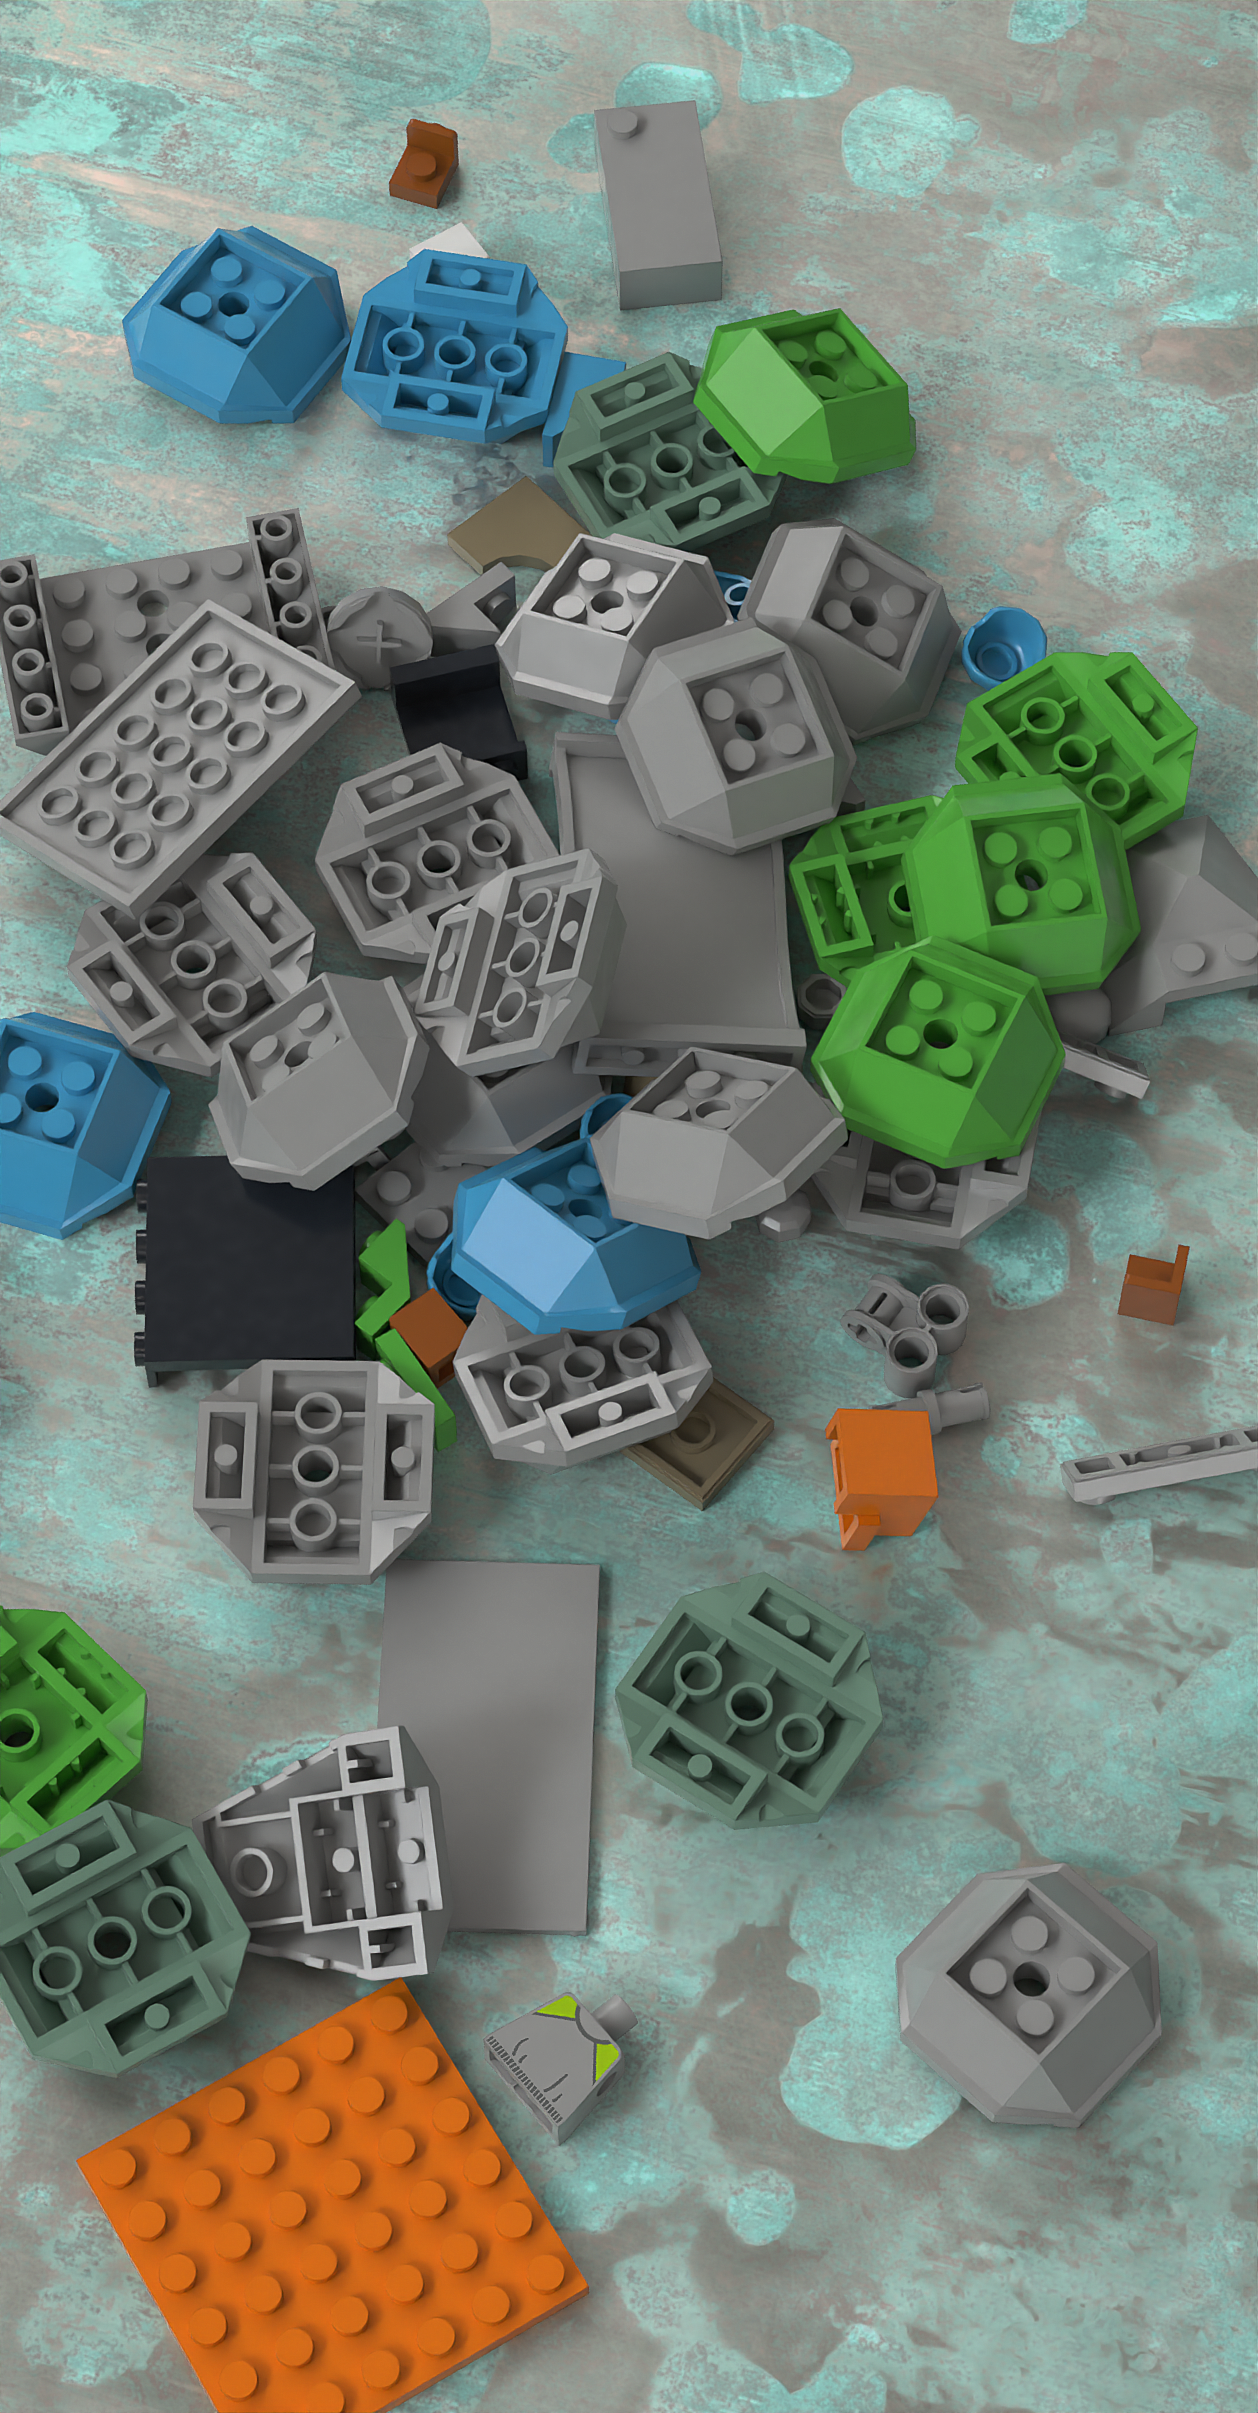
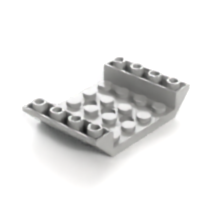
[0,508,335,756]

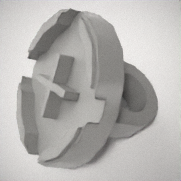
[326,586,433,691]

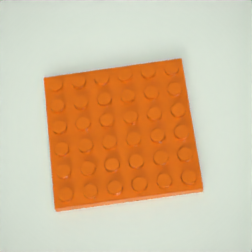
[76,1977,589,2413]

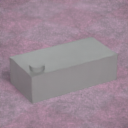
[594,100,723,310]

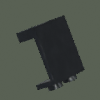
[389,644,528,781]

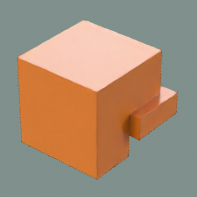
[825,1408,939,1551]

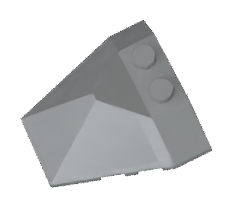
[1101,815,1258,1036]
[192,1726,454,1981]

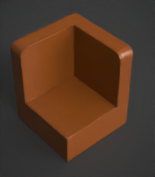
[1117,1244,1190,1326]
[389,1288,468,1389]

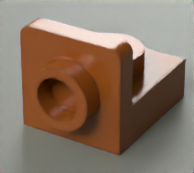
[389,119,459,209]

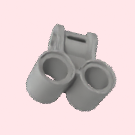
[840,1273,969,1398]

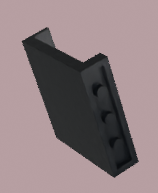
[134,1155,356,1388]

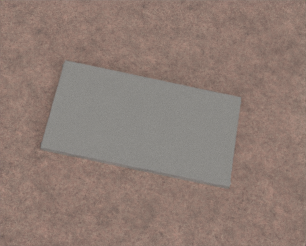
[377,1558,600,1937]

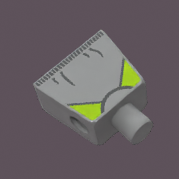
[483,1992,638,2146]

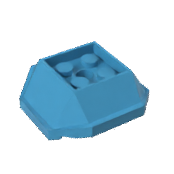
[122,226,351,424]
[341,249,568,444]
[0,1012,172,1240]
[451,1137,701,1335]

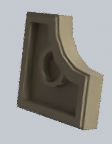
[447,476,592,575]

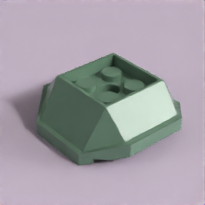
[553,352,788,552]
[615,1571,884,1830]
[0,1799,251,2078]

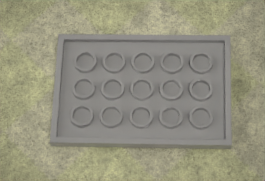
[0,599,362,920]

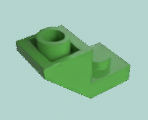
[355,1218,411,1361]

